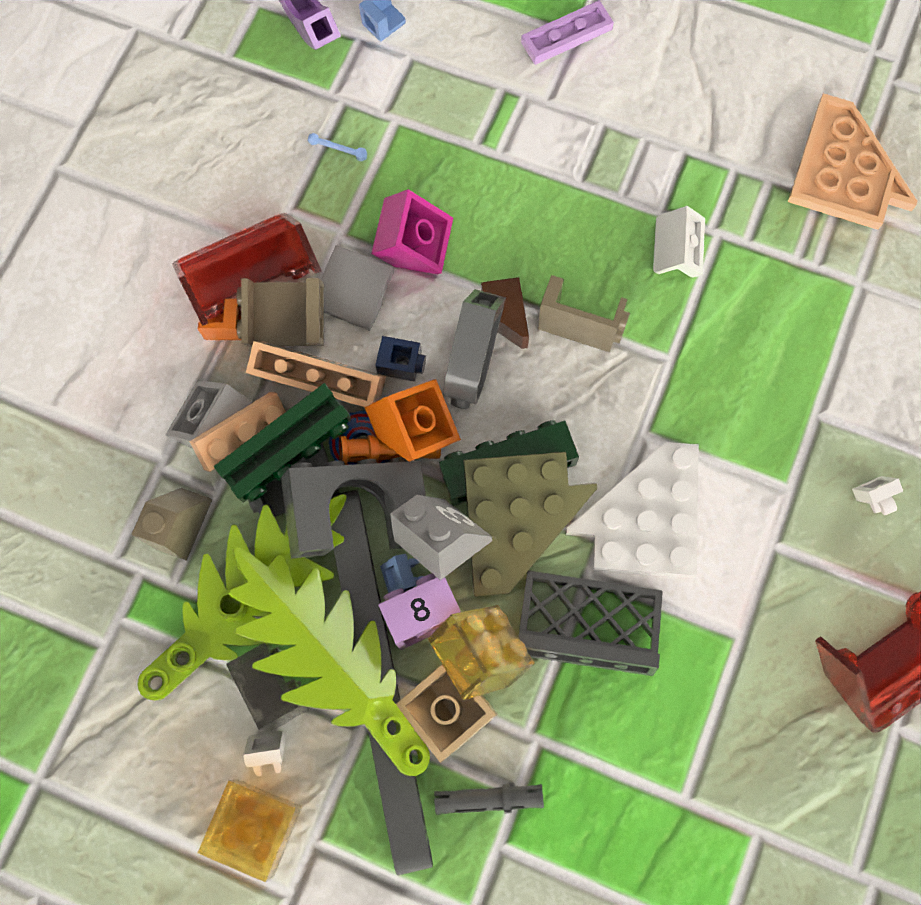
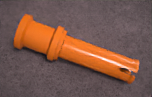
[339,435,441,465]

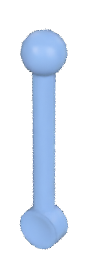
[308,133,367,161]

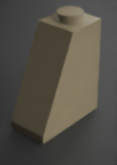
[131,488,212,561]

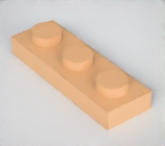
[189,392,286,472]

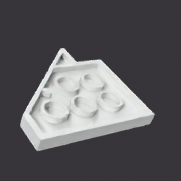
[566,442,699,577]

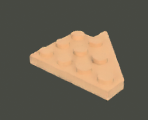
[788,93,917,230]

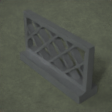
[516,571,663,676]

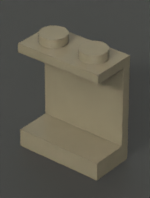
[538,275,630,353]
[237,278,324,347]

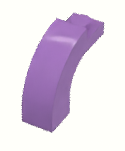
[279,0,341,50]

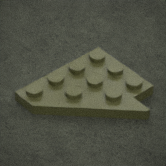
[463,452,598,597]

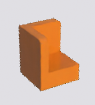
[198,299,241,340]

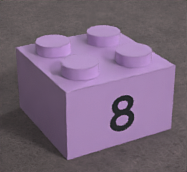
[378,573,463,650]

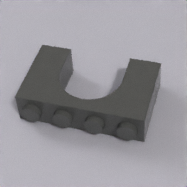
[281,457,426,559]

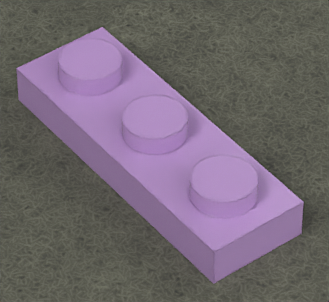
[521,0,614,65]

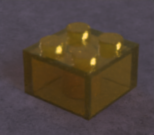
[428,605,535,700]
[198,779,303,882]

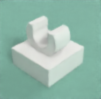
[852,476,903,515]
[243,731,285,776]

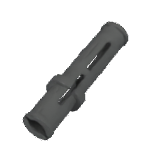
[434,783,544,815]

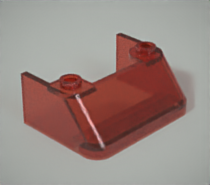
[172,213,322,326]
[815,591,921,733]

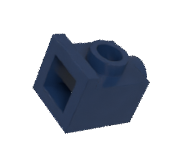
[375,336,426,381]

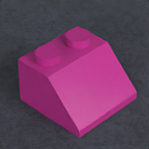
[371,189,453,274]

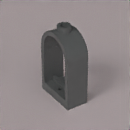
[443,289,506,409]

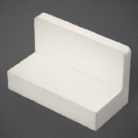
[653,206,705,278]

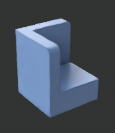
[359,0,406,42]

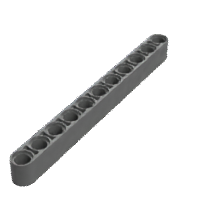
[331,490,433,876]

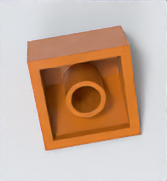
[365,379,461,462]

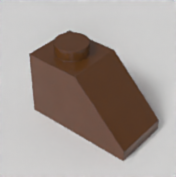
[481,277,529,349]

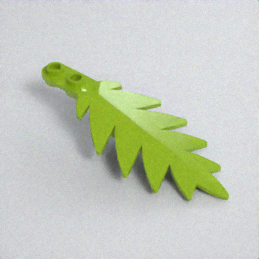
[137,494,346,701]
[229,547,430,776]

